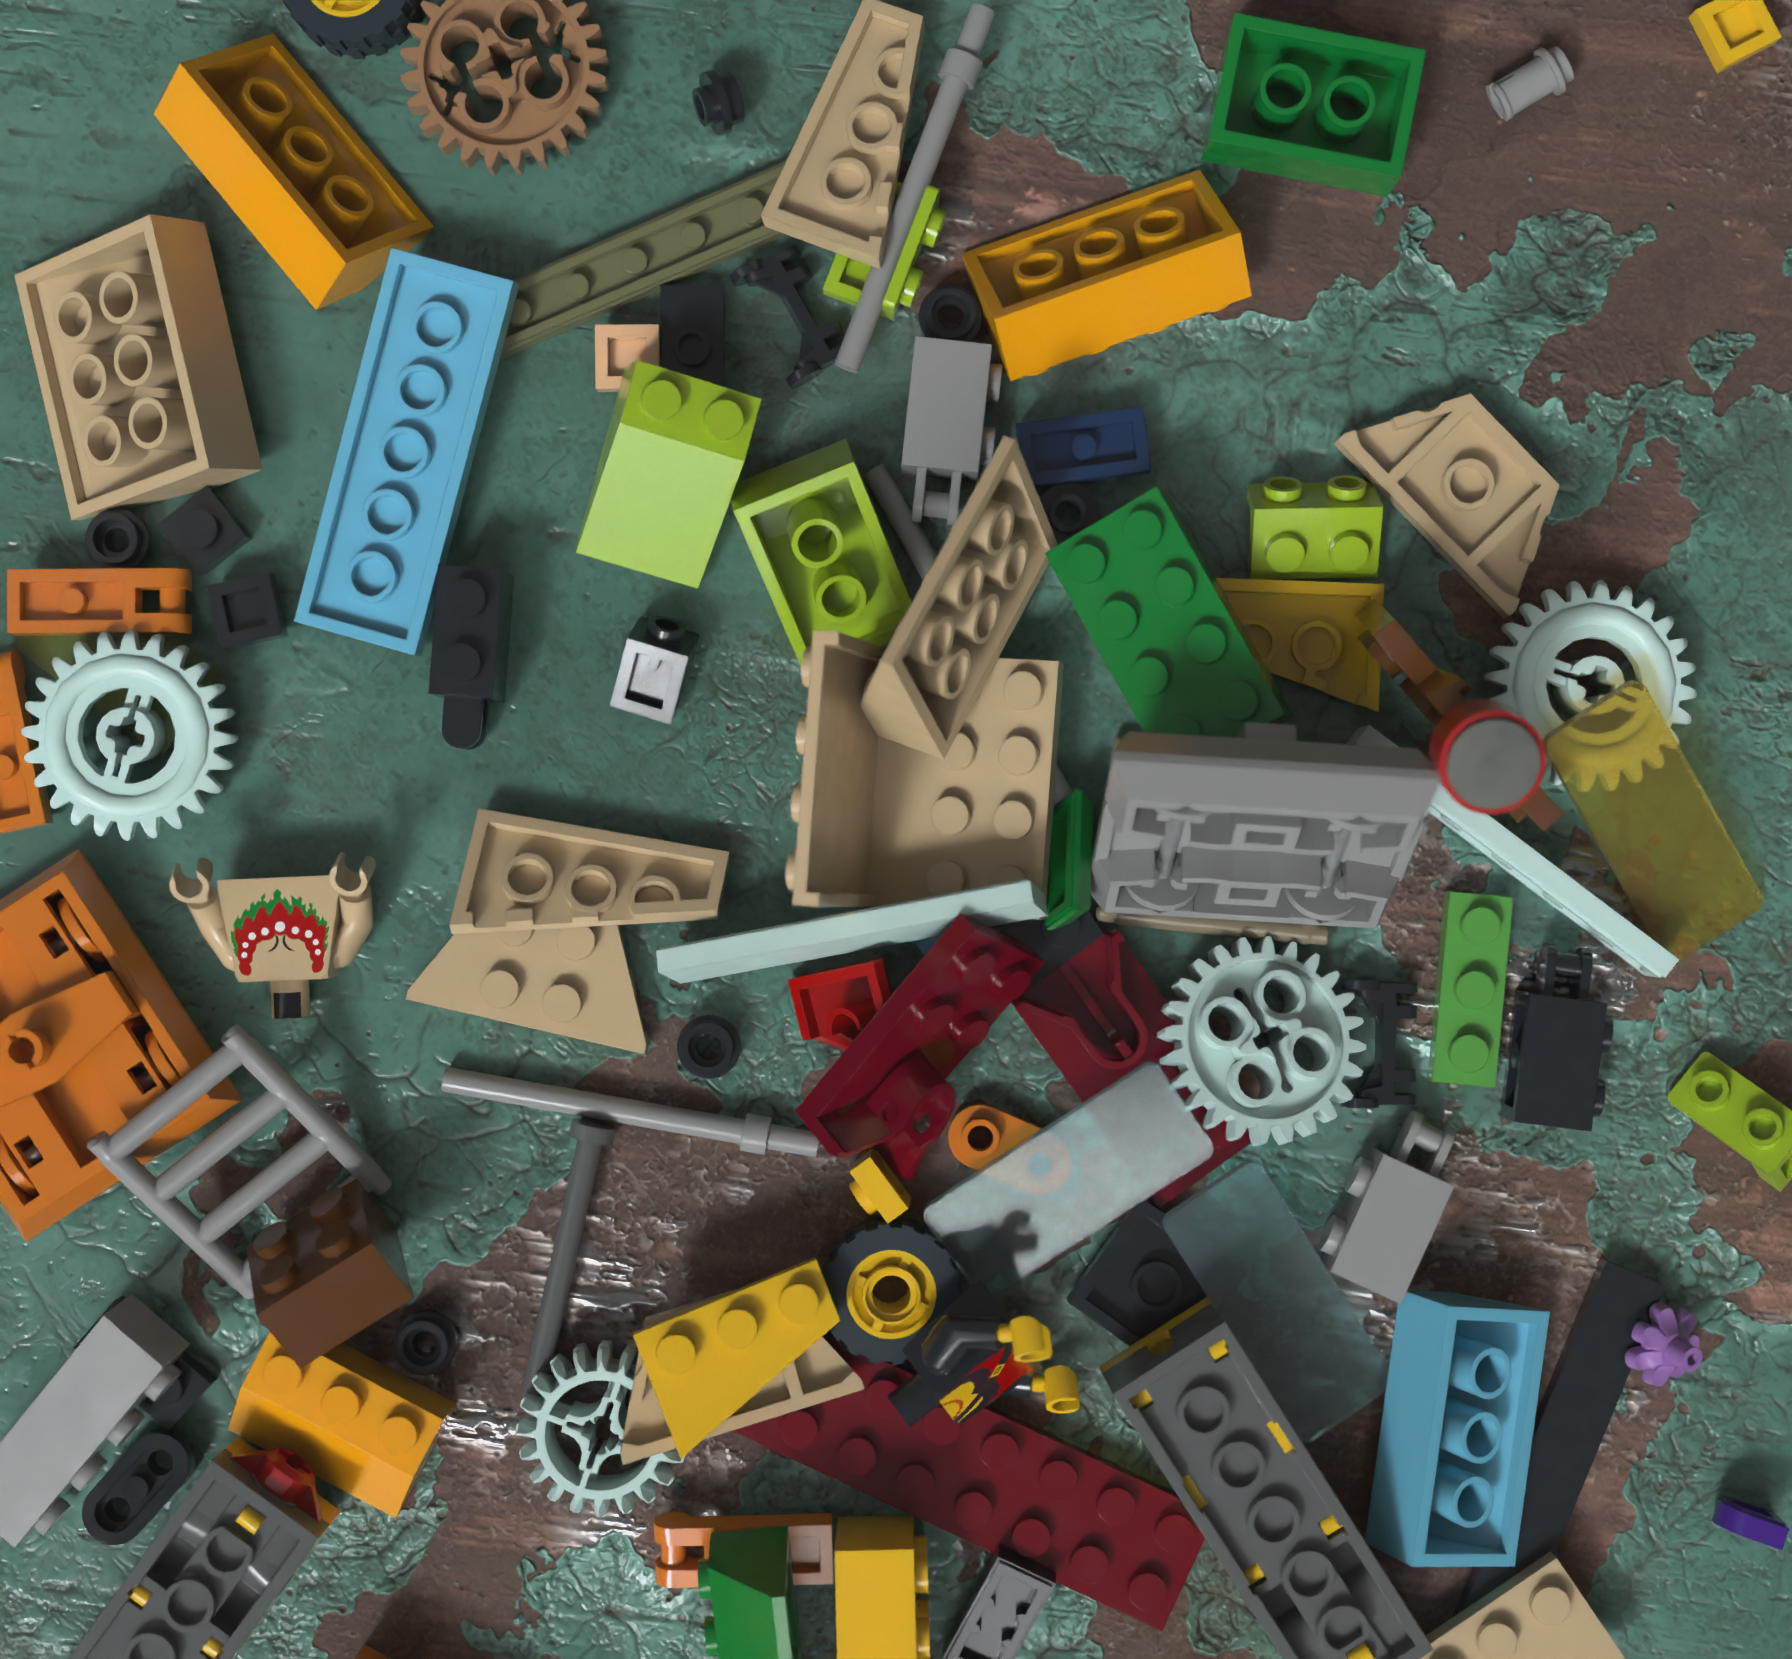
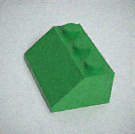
[697,1526,803,1659]

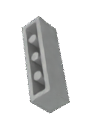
[0,1294,190,1548]

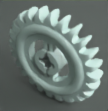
[1483,580,1697,791]
[21,629,239,841]

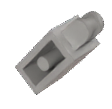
[901,336,1003,526]
[1318,1110,1456,1304]

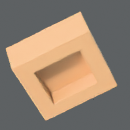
[595,324,660,392]

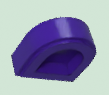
[1711,1496,1789,1550]

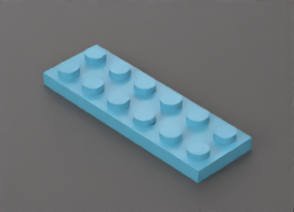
[294,248,519,656]

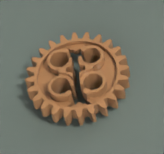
[400,0,610,176]

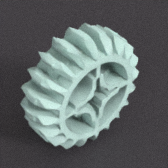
[516,1340,686,1518]

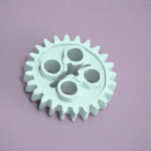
[1157,936,1366,1146]

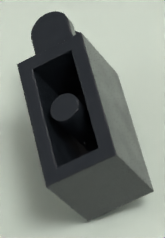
[428,564,514,750]
[1500,943,1613,1132]

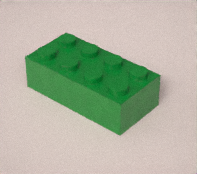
[1045,486,1294,738]

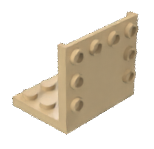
[786,631,1064,920]

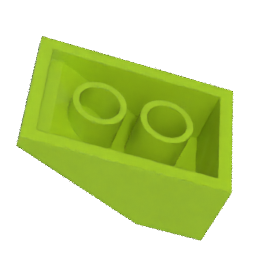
[574,360,761,589]
[731,439,912,666]

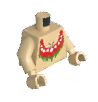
[169,852,376,1019]

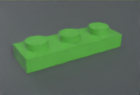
[1427,891,1513,1088]

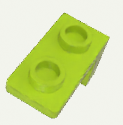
[1667,1052,1792,1193]

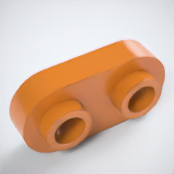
[948,1103,1071,1194]

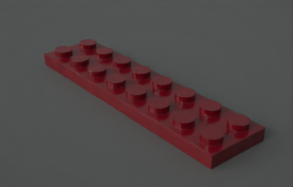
[732,1331,1205,1631]

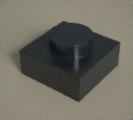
[157,486,252,577]
[207,572,288,650]

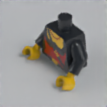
[887,1279,1080,1428]

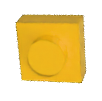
[1688,0,1782,74]
[849,1149,912,1224]

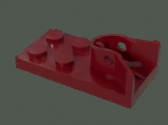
[795,913,1045,1180]
[1011,927,1251,1209]

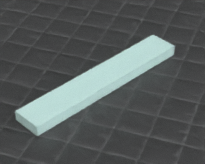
[1346,725,1679,978]
[656,878,1048,984]

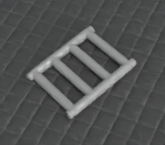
[87,1024,393,1300]

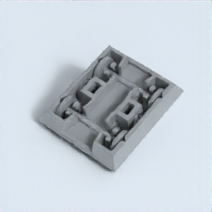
[1091,722,1440,929]

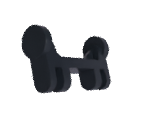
[729,245,844,389]
[1340,978,1418,1108]

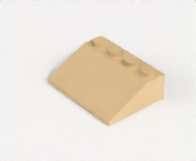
[14,214,263,520]
[860,436,1058,759]

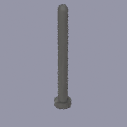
[523,1118,616,1397]

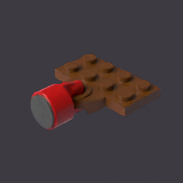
[1355,598,1564,831]

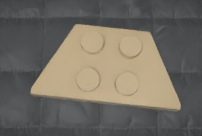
[1334,393,1560,619]
[406,925,649,1054]
[620,1288,864,1465]

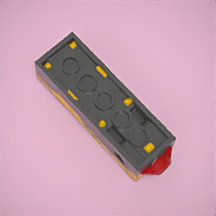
[1099,1297,1434,1659]
[68,1437,341,1659]

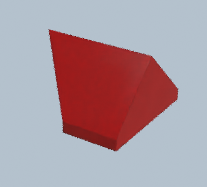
[787,955,892,1051]

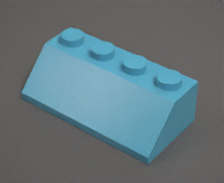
[1365,1290,1550,1567]

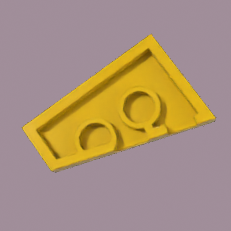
[1216,578,1384,712]
[632,1258,840,1459]

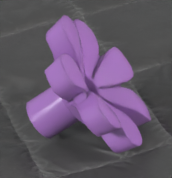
[1625,1302,1703,1387]

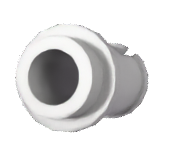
[1486,46,1574,122]

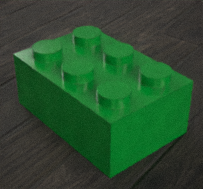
[1200,12,1426,197]

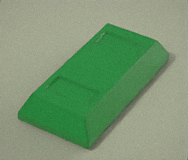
[1044,789,1093,930]

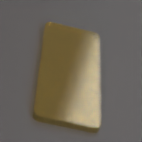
[1542,680,1763,963]

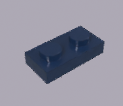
[1015,407,1151,489]

